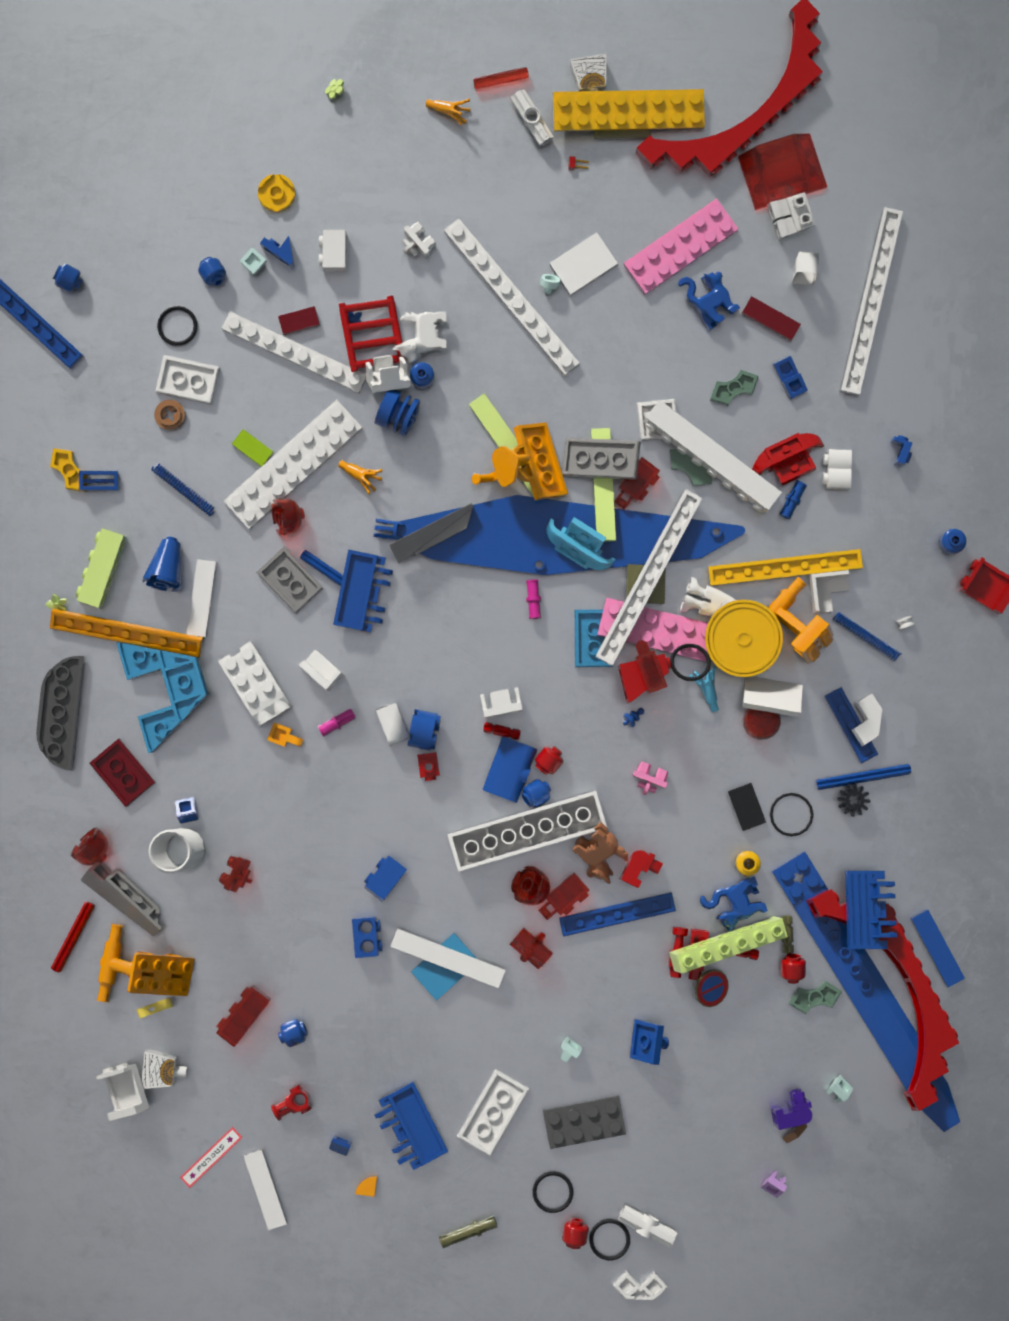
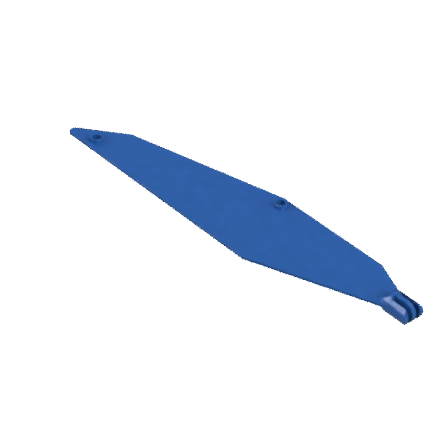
[373,495,745,575]

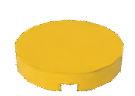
[258,174,296,212]

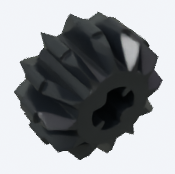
[837,784,870,817]

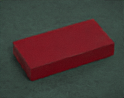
[278,306,320,335]

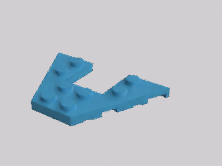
[116,643,209,753]

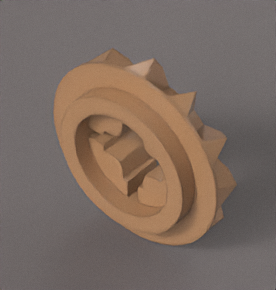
[154,400,185,430]

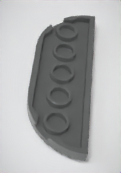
[36,656,84,771]

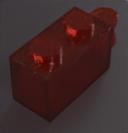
[614,457,660,510]
[635,640,668,694]
[538,872,589,920]

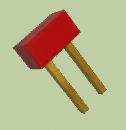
[568,156,589,169]

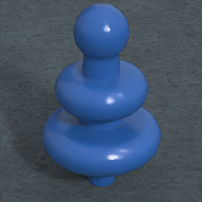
[623,708,645,727]

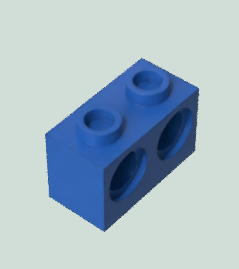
[352,916,382,958]

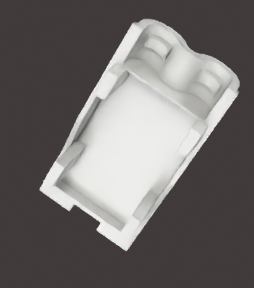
[218,641,292,727]

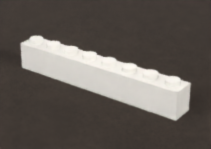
[643,400,782,513]

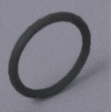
[157,306,197,346]
[670,644,711,681]
[532,1172,573,1213]
[589,1219,630,1261]

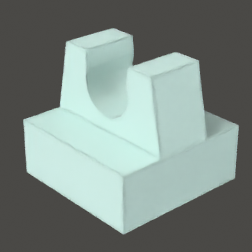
[240,247,267,275]
[560,1036,582,1063]
[826,1075,854,1103]

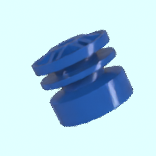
[374,389,421,437]

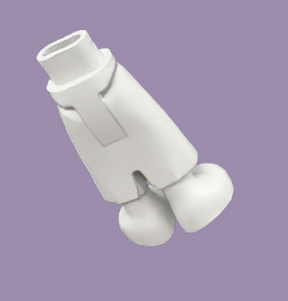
[680,577,736,617]

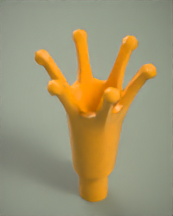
[426,98,471,125]
[338,460,382,494]

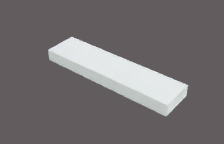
[186,559,217,638]
[243,1149,287,1231]

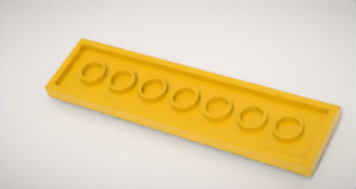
[552,89,705,132]

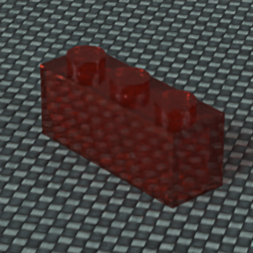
[216,985,272,1047]

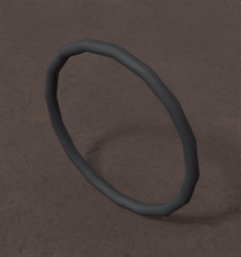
[770,793,814,837]

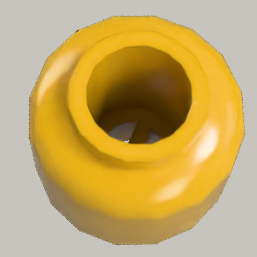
[735,851,761,876]

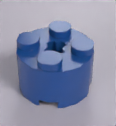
[407,709,441,751]

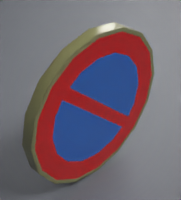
[695,969,729,1007]

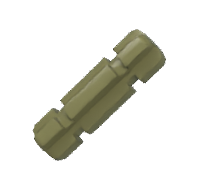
[781,915,794,954]

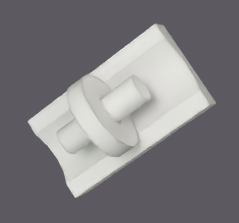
[402,222,436,258]

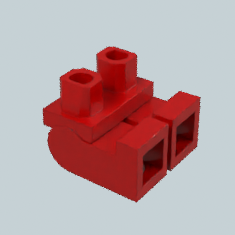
[619,850,663,888]

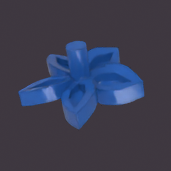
[348,312,362,324]

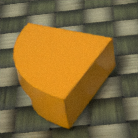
[355,1176,377,1197]

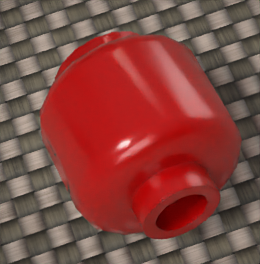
[535,746,564,775]
[781,953,806,984]
[562,1218,589,1249]

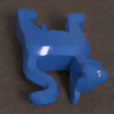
[678,271,740,331]
[700,876,768,931]

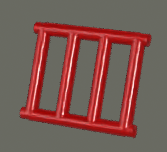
[339,295,406,372]

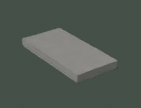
[562,438,641,480]

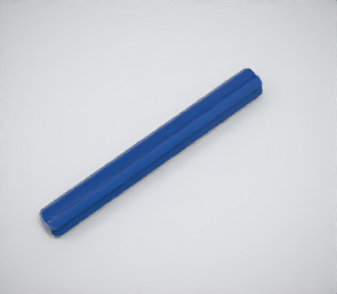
[816,764,911,790]

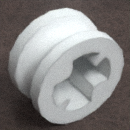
[896,615,915,630]

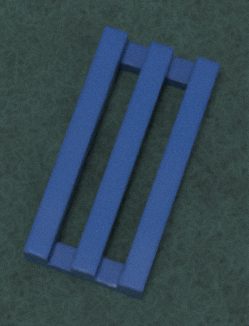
[79,471,118,491]

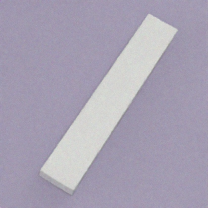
[390,928,506,988]

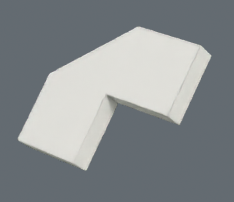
[852,694,883,746]
[613,1271,668,1301]

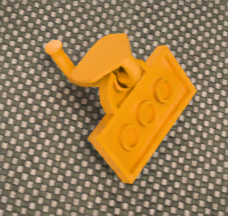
[471,422,568,500]

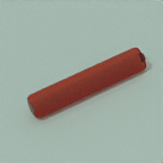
[473,67,529,89]

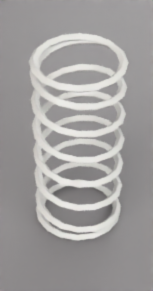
[149,828,205,873]

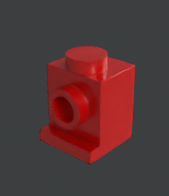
[417,752,440,781]

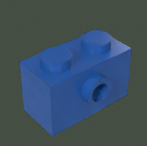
[364,856,407,902]

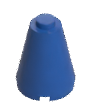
[142,536,181,592]

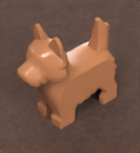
[572,822,628,884]

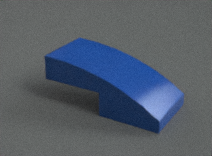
[773,356,808,399]

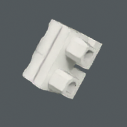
[767,192,815,240]

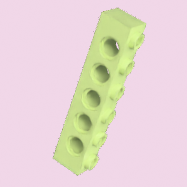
[669,916,788,974]

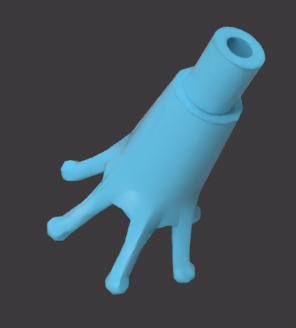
[689,666,719,712]

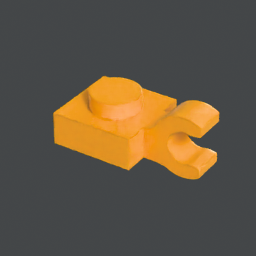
[267,722,303,747]

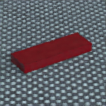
[742,296,801,341]

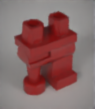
[668,927,709,980]

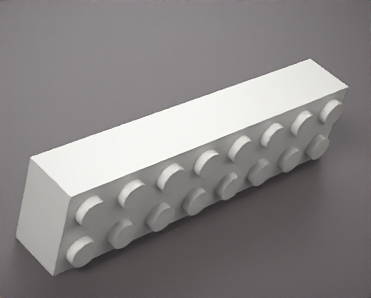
[447,791,607,872]

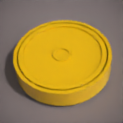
[705,600,783,677]

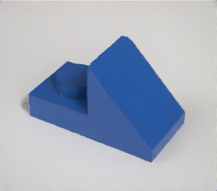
[260,236,295,269]

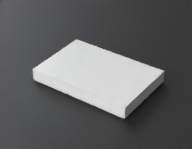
[549,233,618,296]
[155,355,220,405]
[742,676,803,717]

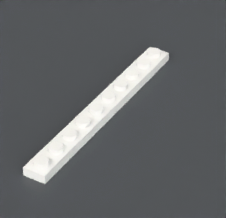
[841,207,903,396]
[444,218,580,376]
[595,489,702,666]

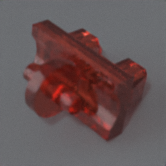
[219,856,253,892]

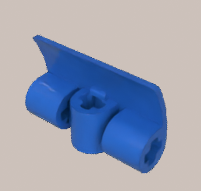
[483,736,537,803]

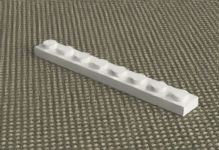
[222,312,366,393]

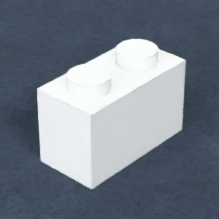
[319,230,347,272]

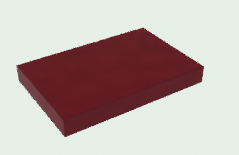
[89,738,156,807]

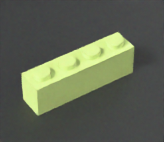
[76,528,127,609]

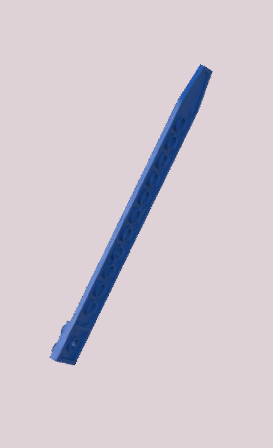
[772,851,960,1132]

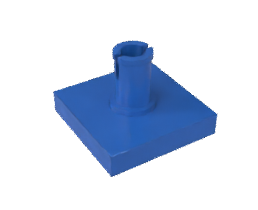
[630,1019,669,1065]

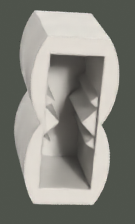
[823,449,852,490]

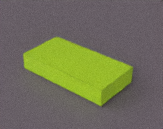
[232,429,274,467]

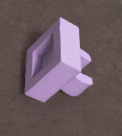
[761,1171,787,1198]

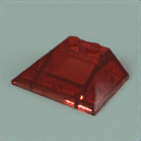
[738,133,827,210]

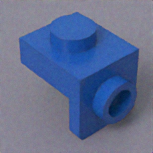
[891,435,912,467]

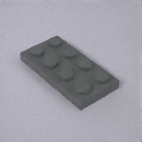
[543,1095,626,1149]

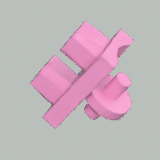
[632,761,668,796]

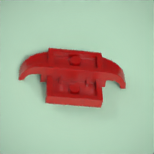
[752,433,824,486]

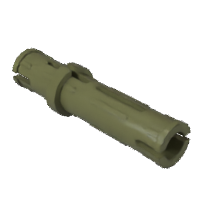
[439,1216,498,1249]

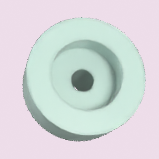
[540,274,560,294]

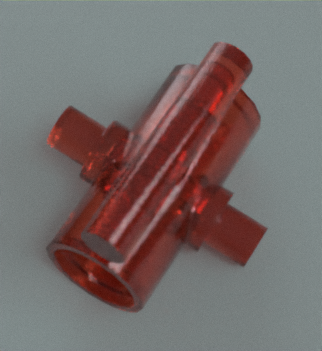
[509,928,553,969]

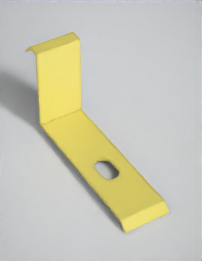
[137,998,173,1018]

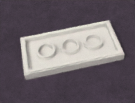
[457,1069,529,1156]

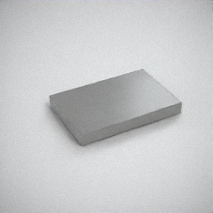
[256,547,323,614]

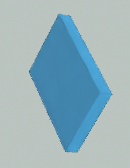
[574,610,614,667]
[411,933,477,1001]

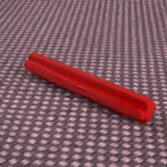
[51,901,95,973]

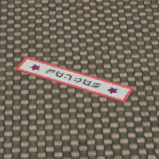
[180,1127,242,1188]

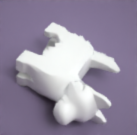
[393,312,446,364]

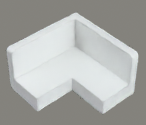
[808,570,850,614]
[299,650,344,691]

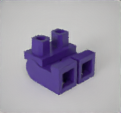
[770,1088,812,1130]

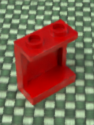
[959,557,1009,615]

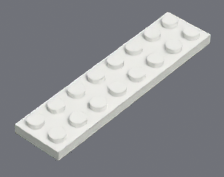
[224,399,363,530]

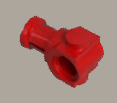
[271,1085,312,1121]

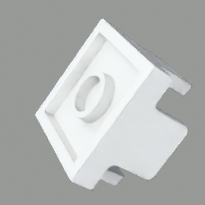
[365,355,410,393]
[480,687,523,719]

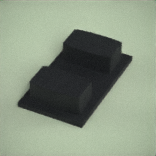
[728,783,766,831]

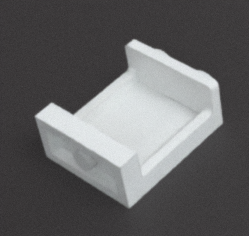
[96,1062,149,1121]

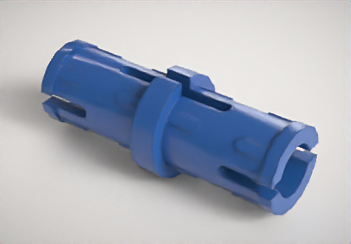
[779,480,807,520]

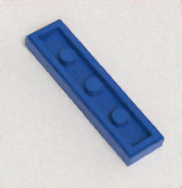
[824,687,878,764]
[910,910,965,987]

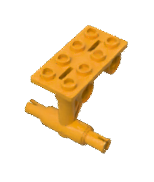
[768,577,834,663]
[97,924,195,1002]

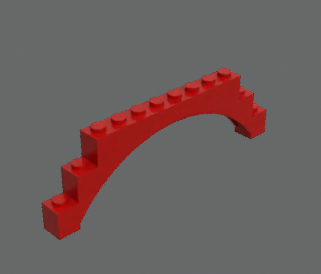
[636,0,823,177]
[806,889,959,1111]

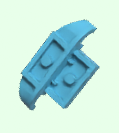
[546,517,616,570]

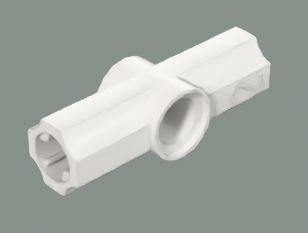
[510,89,554,147]
[618,1204,677,1248]

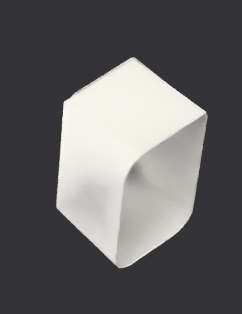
[792,252,819,285]
[376,703,409,746]

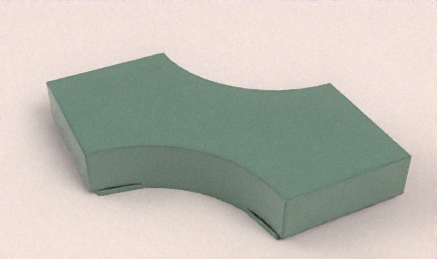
[710,370,759,406]
[670,449,712,486]
[789,981,842,1014]

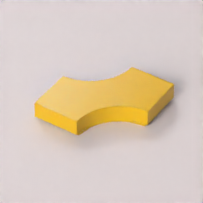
[50,448,88,492]

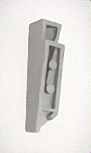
[389,503,473,564]
[81,859,161,936]

